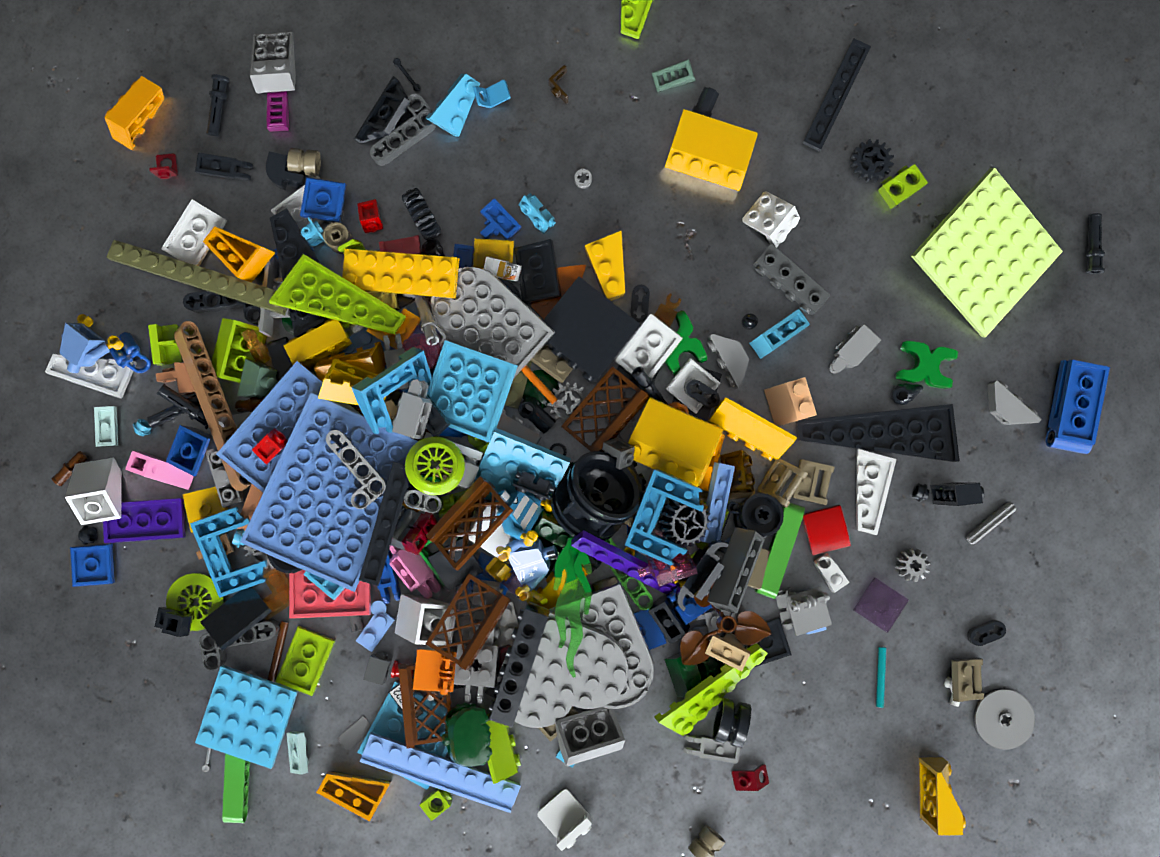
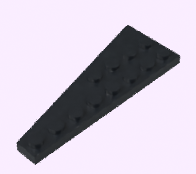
[796,404,960,462]

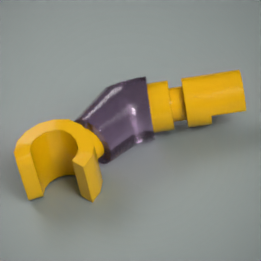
[485,557,548,605]

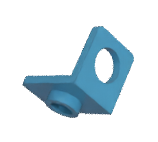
[473,80,511,108]

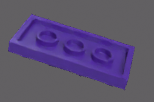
[103,498,186,543]

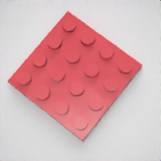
[289,570,371,619]

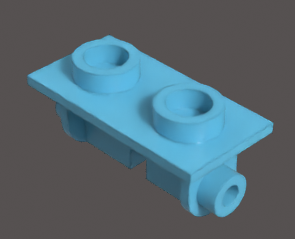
[519,193,556,234]
[301,217,327,246]

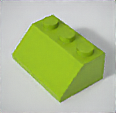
[211,318,267,383]
[486,714,521,784]

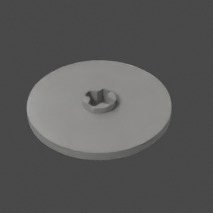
[974,689,1035,750]

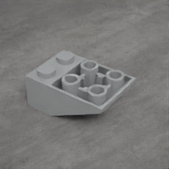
[250,32,296,93]

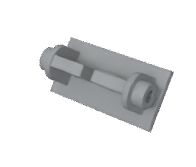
[776,587,796,630]

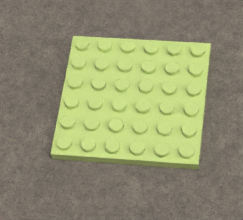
[911,168,1063,337]

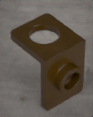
[548,65,568,104]

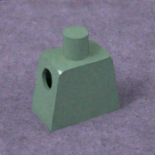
[237,359,277,398]

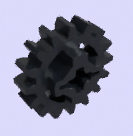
[850,139,894,183]

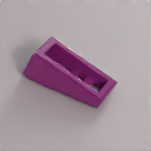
[267,91,289,132]

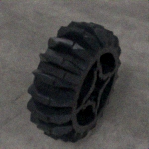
[402,188,441,241]
[658,498,711,548]

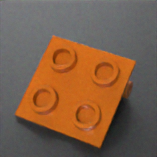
[413,649,457,695]

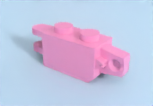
[389,545,441,599]

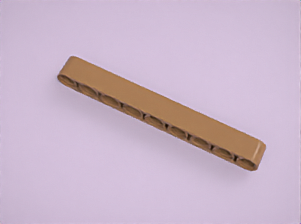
[174,321,252,491]

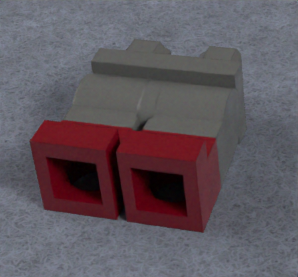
[390,506,437,555]

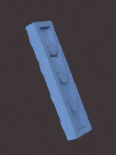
[700,462,735,543]

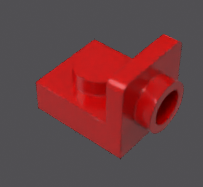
[357,199,383,233]
[252,428,288,465]

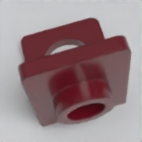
[149,153,178,179]
[732,764,769,791]

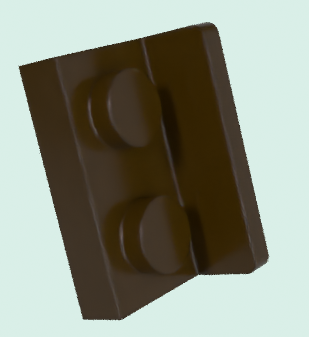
[720,450,755,494]

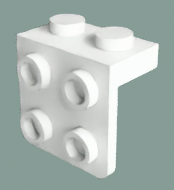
[742,192,800,248]
[537,789,592,851]

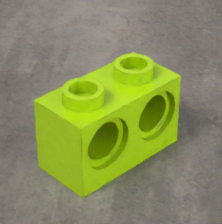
[878,164,928,209]

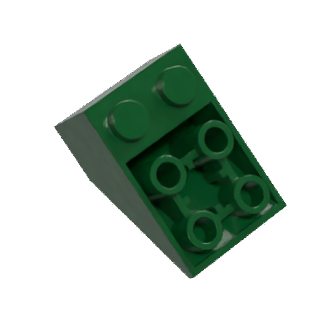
[531,506,569,578]
[664,652,728,697]

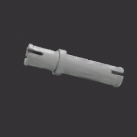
[415,295,439,345]

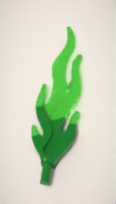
[553,534,592,678]

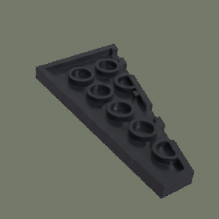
[270,208,330,338]

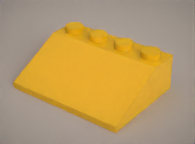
[665,109,758,191]
[628,397,723,487]
[707,397,797,461]

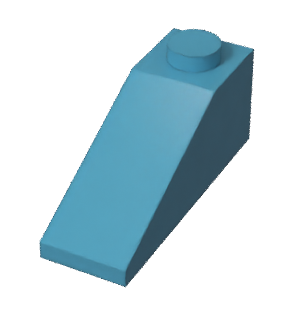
[749,309,810,359]

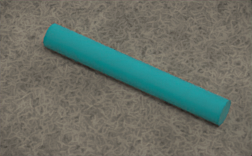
[876,647,886,708]

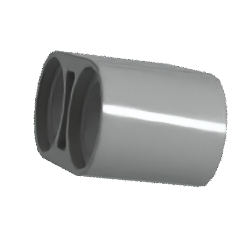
[404,490,444,513]

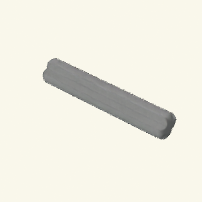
[965,502,1016,545]

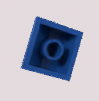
[166,425,211,477]

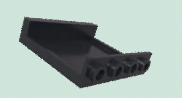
[543,277,641,383]

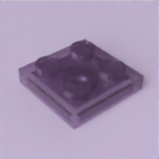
[853,578,909,633]

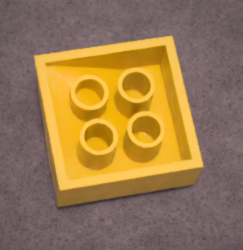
[919,757,966,835]

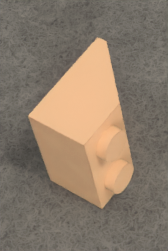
[764,377,817,426]

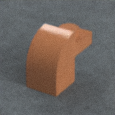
[156,362,196,395]

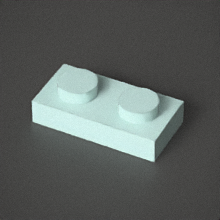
[94,406,118,447]
[287,731,308,774]

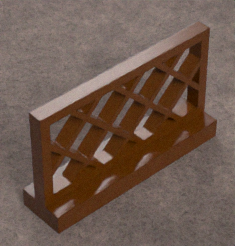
[561,366,649,452]
[426,476,514,571]
[425,574,512,670]
[398,663,451,749]

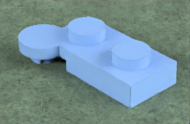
[356,600,395,652]

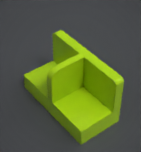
[148,324,183,366]

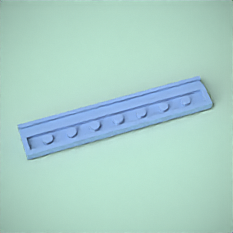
[360,732,521,813]

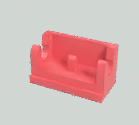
[379,235,422,255]

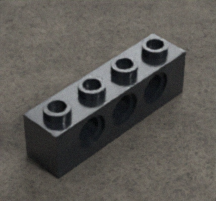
[930,482,984,506]

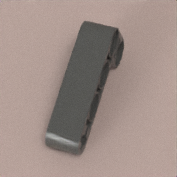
[370,94,437,166]
[199,619,280,671]

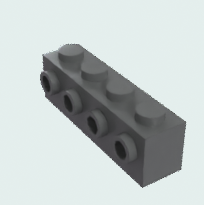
[753,244,831,315]
[707,527,765,613]

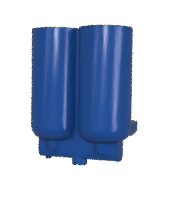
[109,332,151,373]

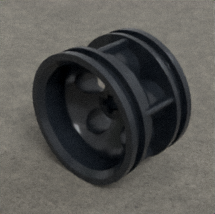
[551,451,642,541]

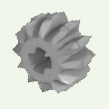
[895,548,931,582]

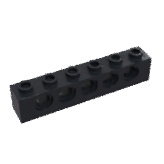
[488,603,550,728]

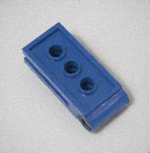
[1046,360,1110,454]

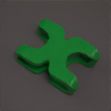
[665,310,707,376]
[895,341,959,389]

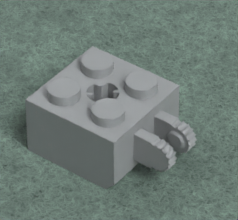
[454,644,500,703]

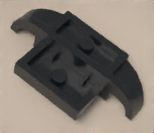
[675,540,729,611]

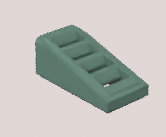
[652,59,696,92]

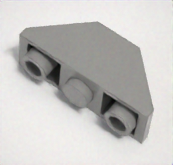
[707,334,749,389]
[988,380,1042,425]
[205,447,243,508]

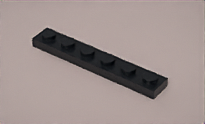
[802,38,871,152]
[359,462,409,586]

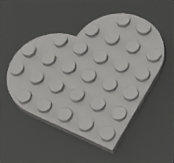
[431,267,555,379]
[549,582,654,709]
[496,601,628,728]

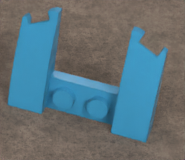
[351,347,432,434]
[625,469,704,566]
[190,507,268,598]

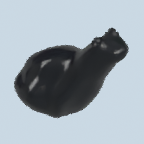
[422,239,445,256]
[892,383,923,405]

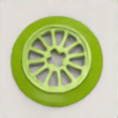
[405,437,465,495]
[166,573,223,631]

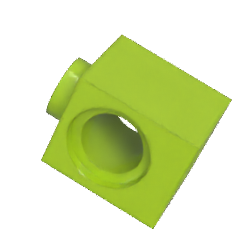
[419,788,452,821]

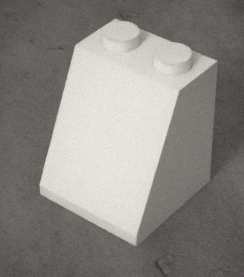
[65,457,122,525]
[457,501,513,558]
[395,594,457,645]

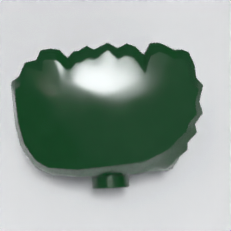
[442,702,492,767]

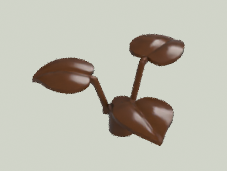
[680,583,771,665]

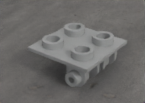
[785,586,832,636]

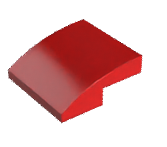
[802,505,851,555]

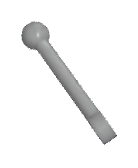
[202,748,212,772]

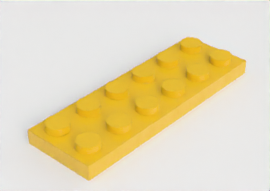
[342,249,460,299]

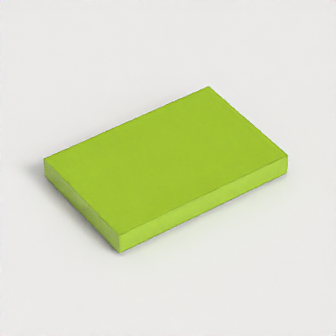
[275,625,336,696]

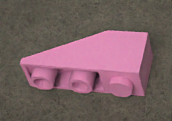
[125,451,194,490]

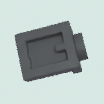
[602,437,635,470]

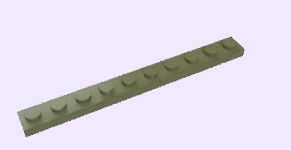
[106,240,287,315]

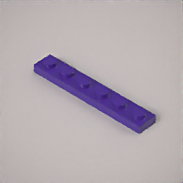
[571,530,679,594]

